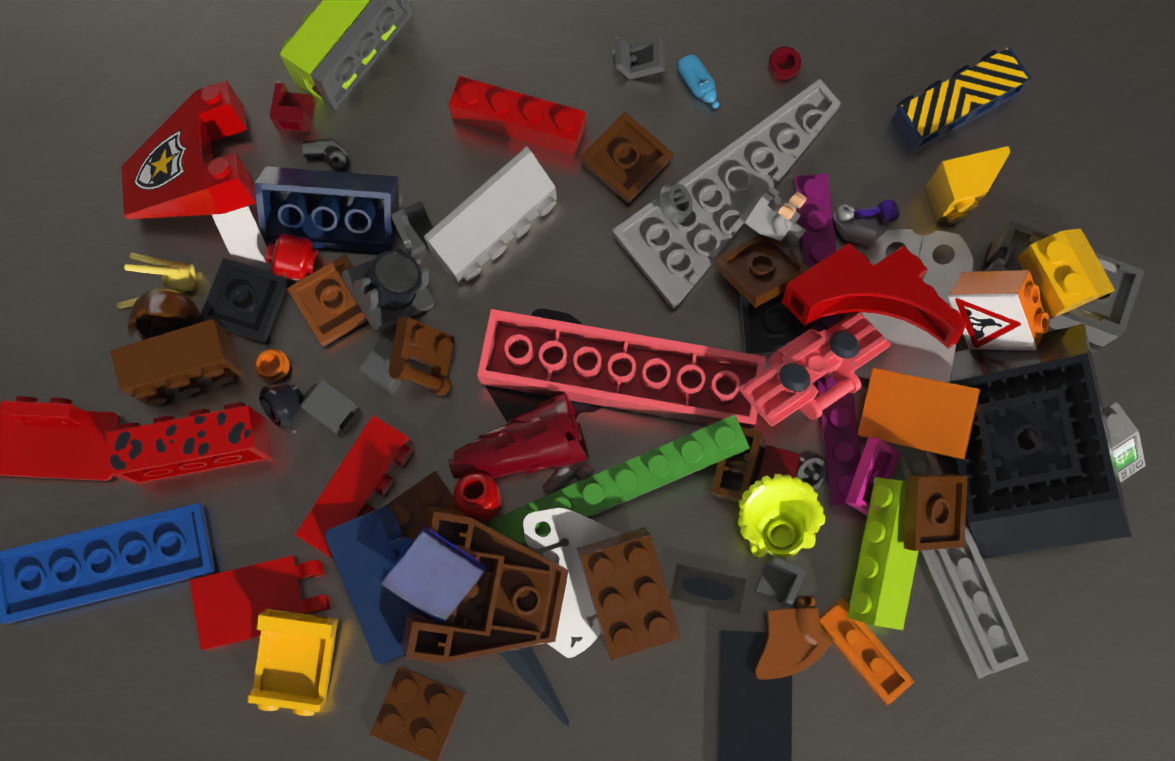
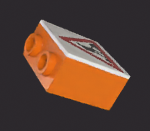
[948,270,1050,350]

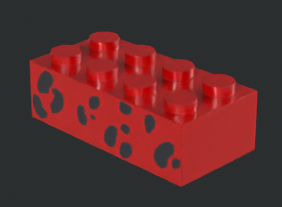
[105,402,272,484]

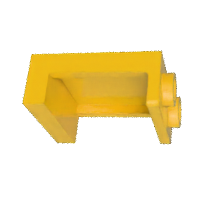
[247,609,338,716]

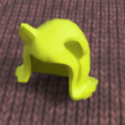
[738,474,826,558]

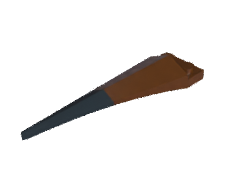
[383,471,569,726]

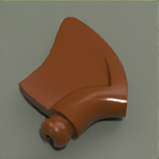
[754,596,833,680]

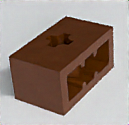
[711,427,766,504]

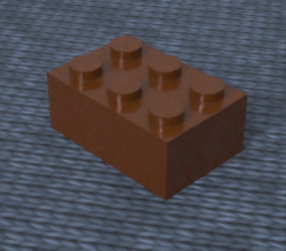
[110,319,243,406]
[576,527,681,660]

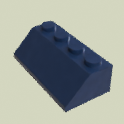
[255,166,399,253]

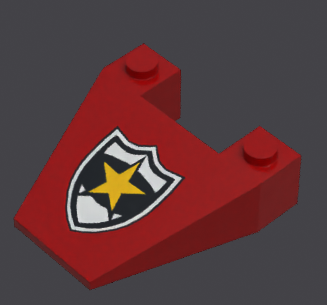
[121,80,256,219]

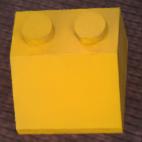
[925,146,1010,224]
[1017,228,1115,319]

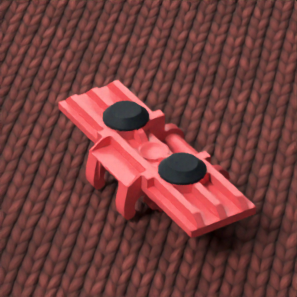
[739,312,891,427]

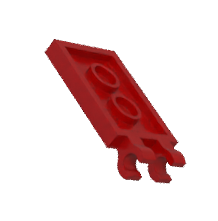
[189,555,331,650]

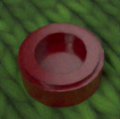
[768,46,801,81]

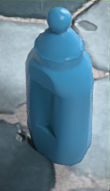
[677,54,719,108]

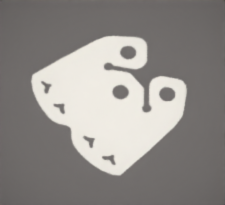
[523,508,621,658]

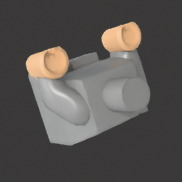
[745,187,807,241]

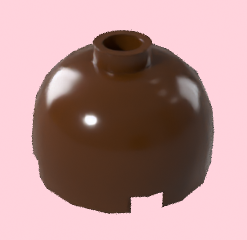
[128,288,200,340]

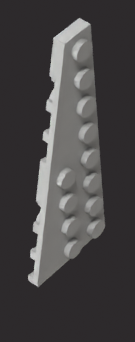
[612,79,841,310]

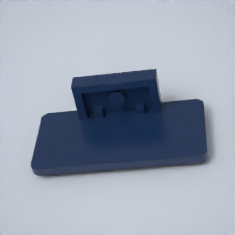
[324,506,438,664]

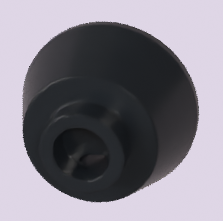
[259,382,304,427]

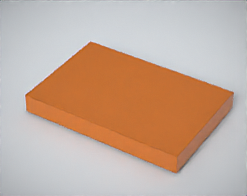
[857,368,980,460]

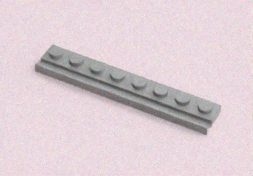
[860,415,1029,679]

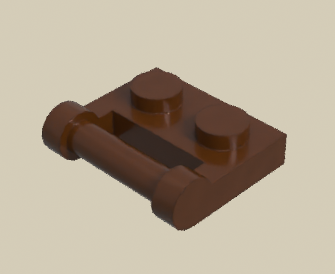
[389,317,454,396]

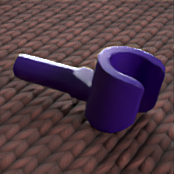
[853,199,900,224]

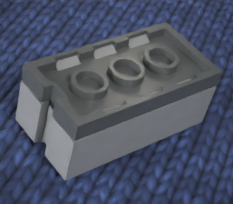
[985,221,1145,347]

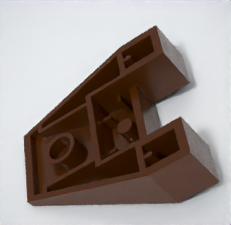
[400,506,569,663]

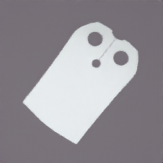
[854,229,974,383]

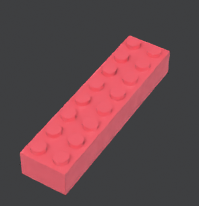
[477,309,766,429]

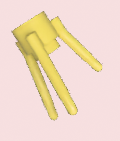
[117,253,195,309]

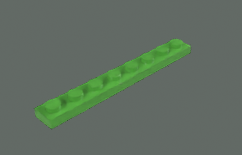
[484,415,750,545]

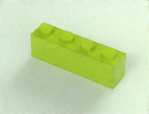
[847,477,919,630]

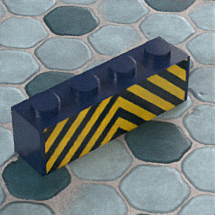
[891,47,1032,152]

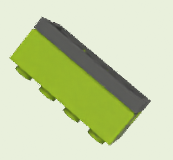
[279,0,413,111]

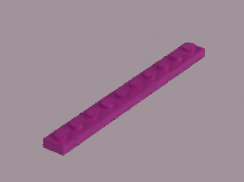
[793,174,861,507]

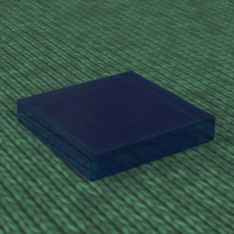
[381,526,486,624]

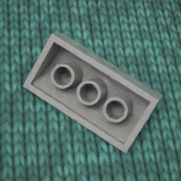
[424,147,557,285]

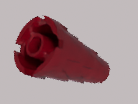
[448,393,589,479]

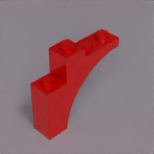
[782,243,968,349]

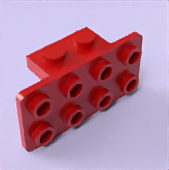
[0,396,120,481]

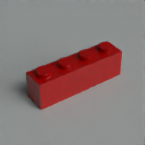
[448,76,586,157]
[295,415,413,558]

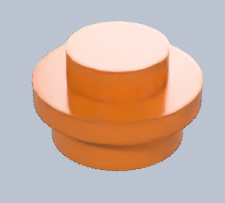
[255,349,290,383]

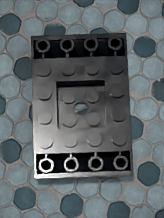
[950,324,1132,559]

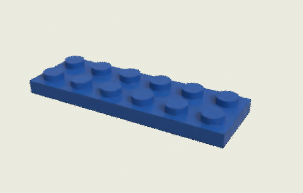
[0,503,216,624]

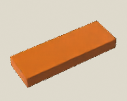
[819,598,915,705]

